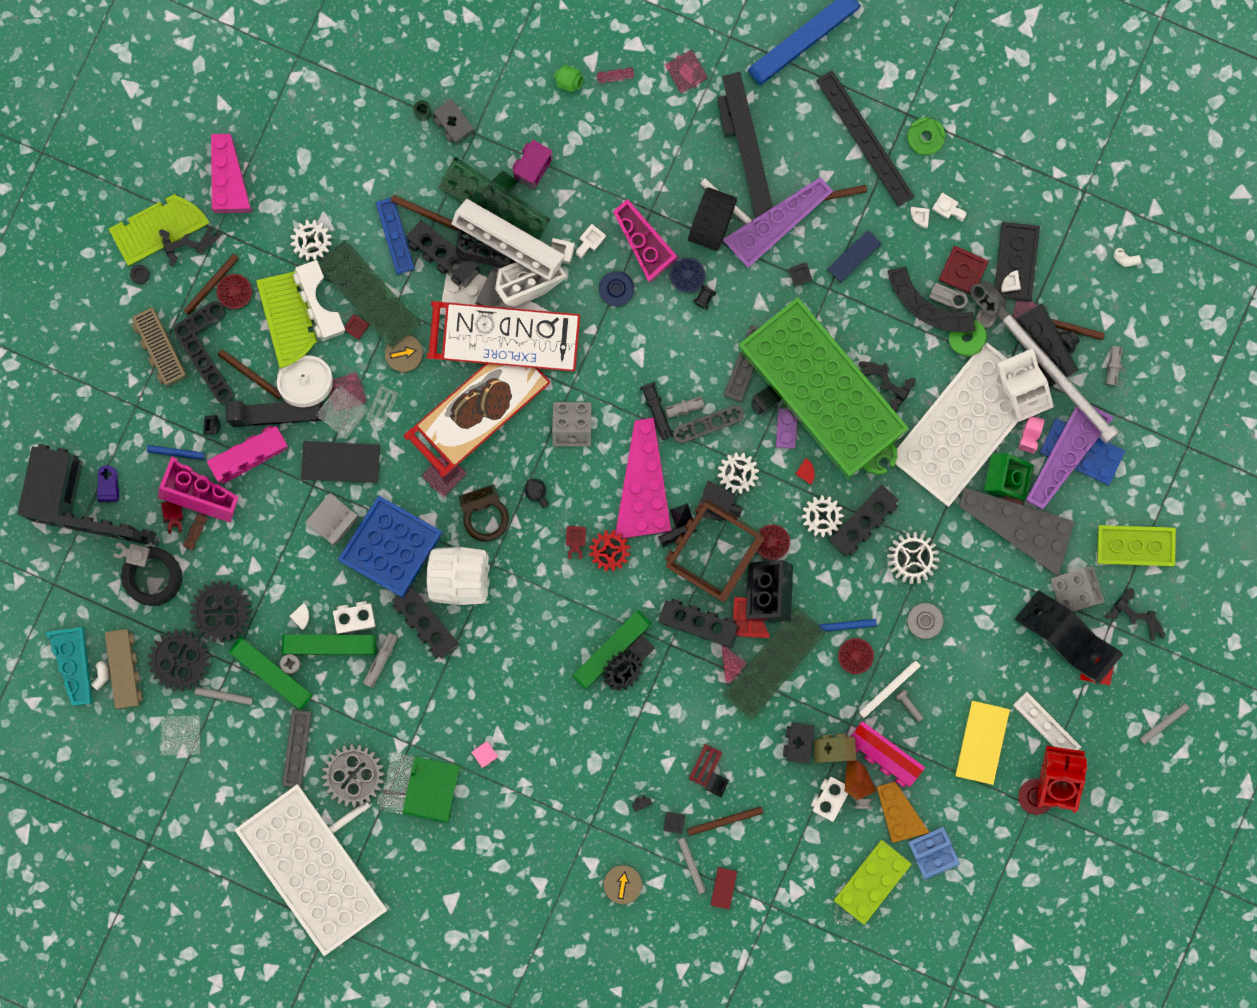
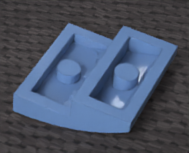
[908,827,960,880]

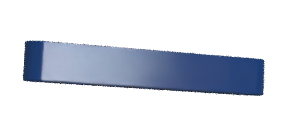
[747,0,861,86]

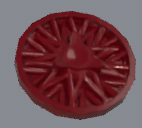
[216,274,252,310]
[757,524,790,560]
[838,638,874,674]
[1018,779,1051,815]

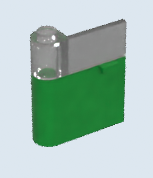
[377,752,460,823]

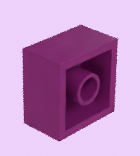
[512,139,553,190]

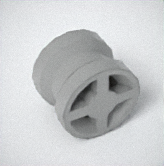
[280,654,301,674]

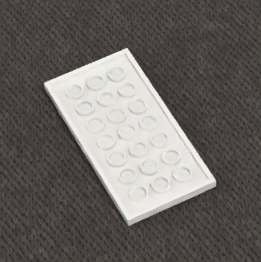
[895,343,1018,507]
[235,784,387,956]

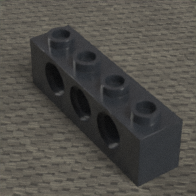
[406,220,480,288]
[829,485,899,557]
[392,586,460,660]
[658,599,740,649]

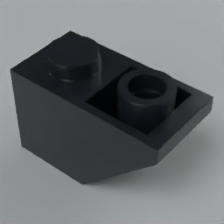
[751,386,781,417]

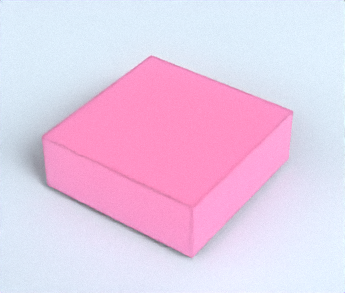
[471,741,498,768]

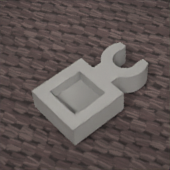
[113,543,150,567]

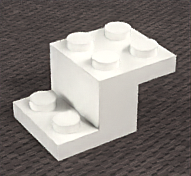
[997,349,1054,422]

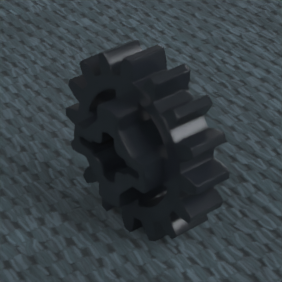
[602,650,643,691]

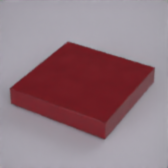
[938,245,989,295]

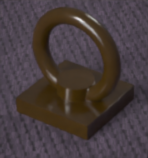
[458,484,509,542]

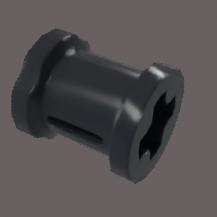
[693,285,716,310]

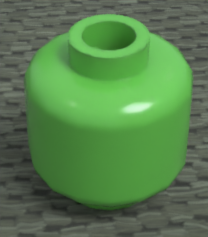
[554,65,584,92]

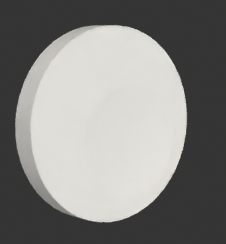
[277,356,333,407]

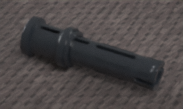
[640,382,673,441]

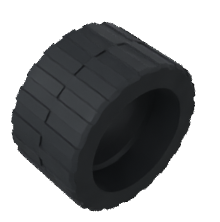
[688,187,737,251]
[121,546,183,606]

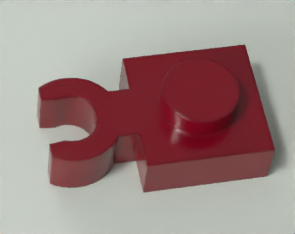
[161,502,183,534]
[566,526,586,560]

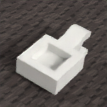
[932,193,967,222]
[576,224,606,259]

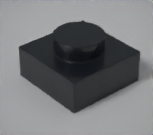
[788,262,813,287]
[628,635,655,662]
[705,772,729,798]
[632,795,653,811]
[663,812,685,834]

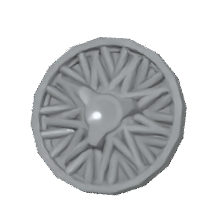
[907,603,943,639]

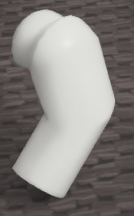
[1114,248,1141,267]
[91,661,110,691]

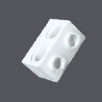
[333,601,376,635]
[811,777,848,822]

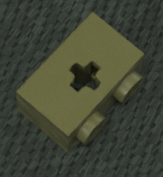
[814,734,856,763]

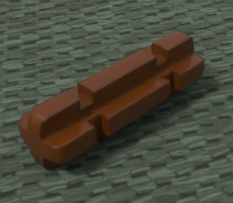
[183,513,208,550]

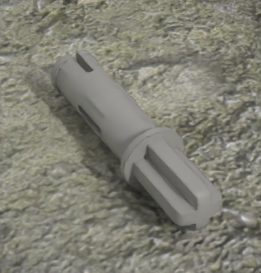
[362,633,398,688]

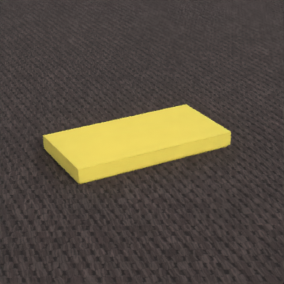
[955,701,1010,785]

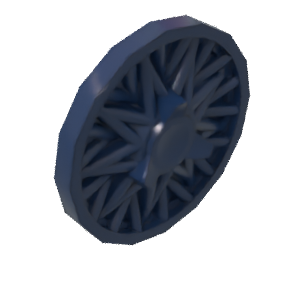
[670,257,705,293]
[599,271,634,306]

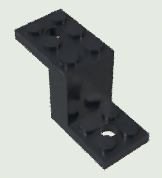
[1014,590,1123,684]

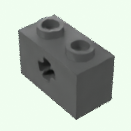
[433,99,475,146]

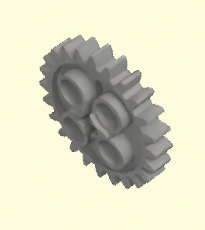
[322,744,385,808]

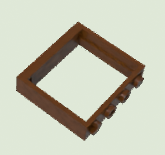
[665,499,765,603]

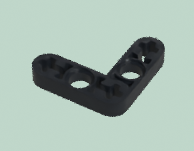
[455,228,511,268]

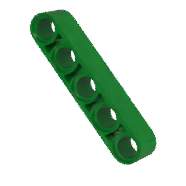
[572,610,652,690]
[282,635,376,655]
[228,637,313,710]

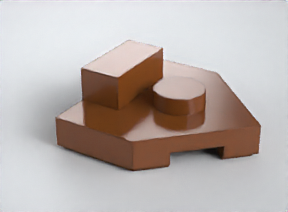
[844,760,876,800]

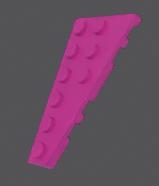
[614,418,671,540]

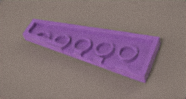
[723,177,833,268]
[1025,406,1113,510]

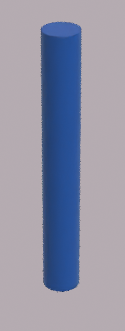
[147,445,205,460]
[818,619,877,632]

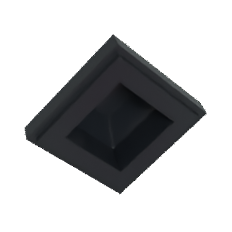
[203,415,221,435]
[670,503,693,528]

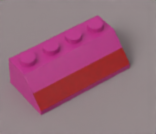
[850,721,925,787]

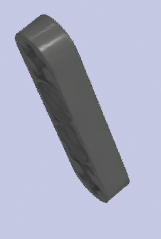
[673,405,744,444]

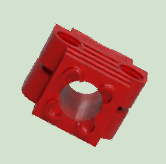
[1038,746,1087,813]

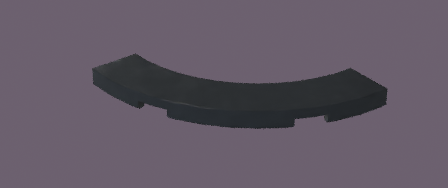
[887,267,976,332]

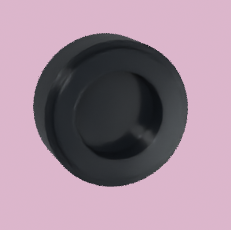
[130,265,150,285]

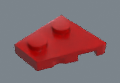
[733,597,769,638]

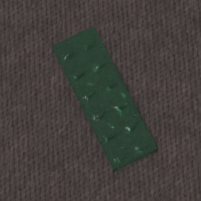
[438,157,551,240]
[318,240,420,349]
[722,607,826,720]

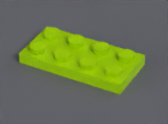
[1097,525,1176,567]
[833,840,912,925]

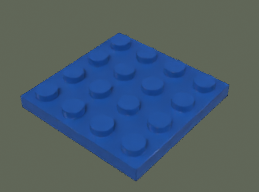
[338,495,443,598]

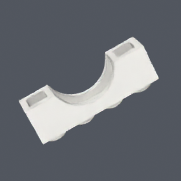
[293,260,345,342]

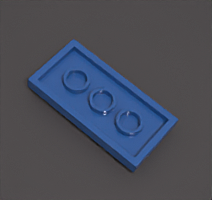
[1039,418,1125,486]

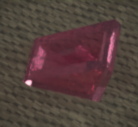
[721,646,747,686]

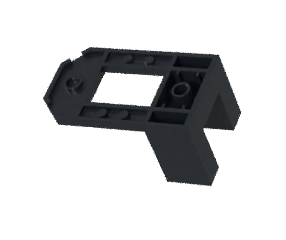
[17,444,161,546]

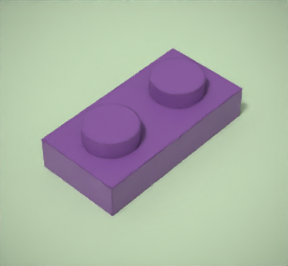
[776,409,797,449]

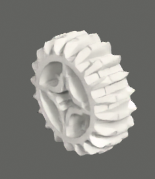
[887,532,939,584]

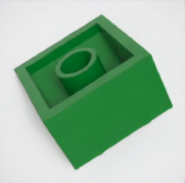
[984,453,1034,502]

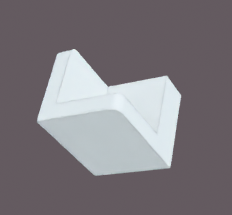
[551,238,575,265]

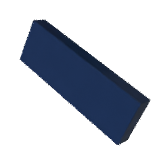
[827,230,882,283]

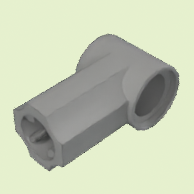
[929,283,968,312]

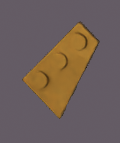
[876,782,930,843]

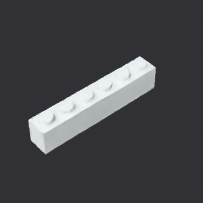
[452,199,565,281]

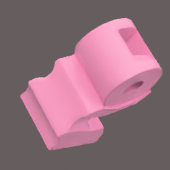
[1018,416,1044,454]

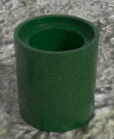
[413,100,432,121]

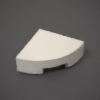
[910,207,930,229]
[1001,270,1021,293]
[290,603,309,630]

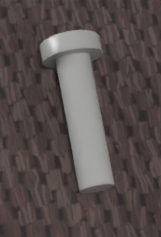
[895,690,923,722]

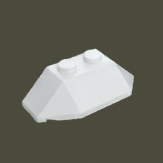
[495,262,567,307]

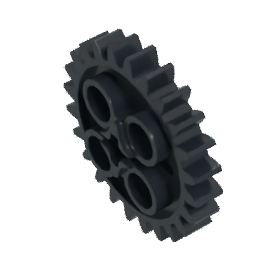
[190,580,253,643]
[148,629,211,692]

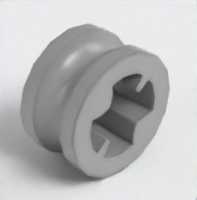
[854,799,871,809]

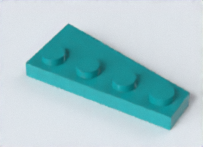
[45,627,93,706]

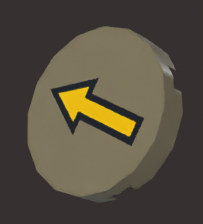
[385,334,423,373]
[604,865,642,904]

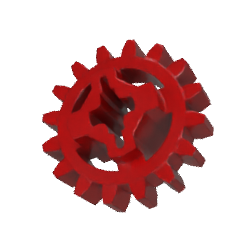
[589,530,631,571]

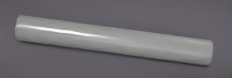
[195,687,253,705]
[1139,703,1189,744]
[678,837,706,894]

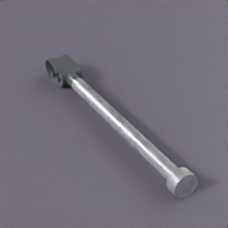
[970,281,1120,444]

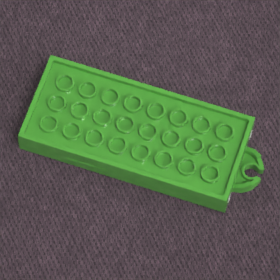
[738,297,909,480]

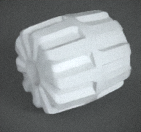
[427,547,490,605]

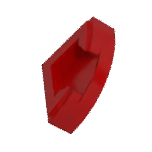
[795,458,814,485]

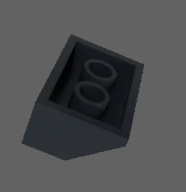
[746,560,793,623]

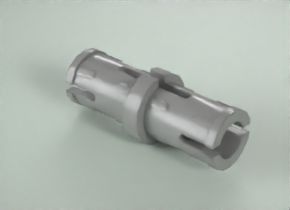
[1105,346,1123,386]
[665,396,705,419]

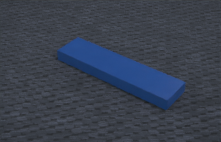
[375,197,415,275]

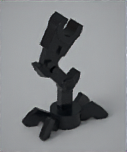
[159,226,221,266]
[859,361,916,412]
[1104,588,1165,641]

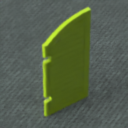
[109,194,210,267]
[256,272,317,369]

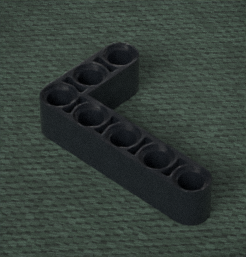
[174,301,234,405]
[225,401,324,427]

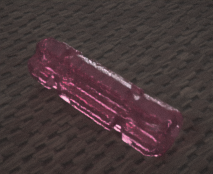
[597,67,634,83]

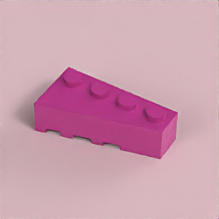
[211,134,253,213]
[613,199,679,283]
[207,426,289,485]
[158,456,238,523]

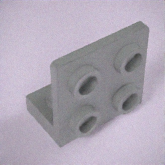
[552,402,591,447]
[306,493,359,547]
[1051,566,1105,612]

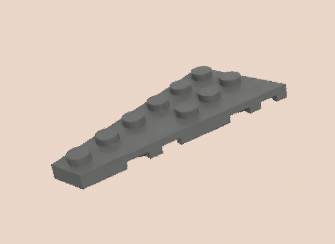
[959,488,1075,576]

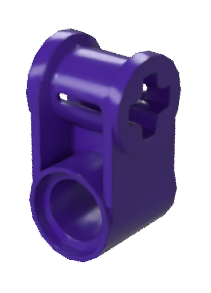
[97,465,119,503]

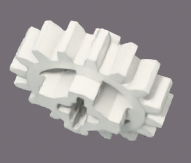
[291,220,332,262]
[717,452,759,494]
[801,495,844,538]

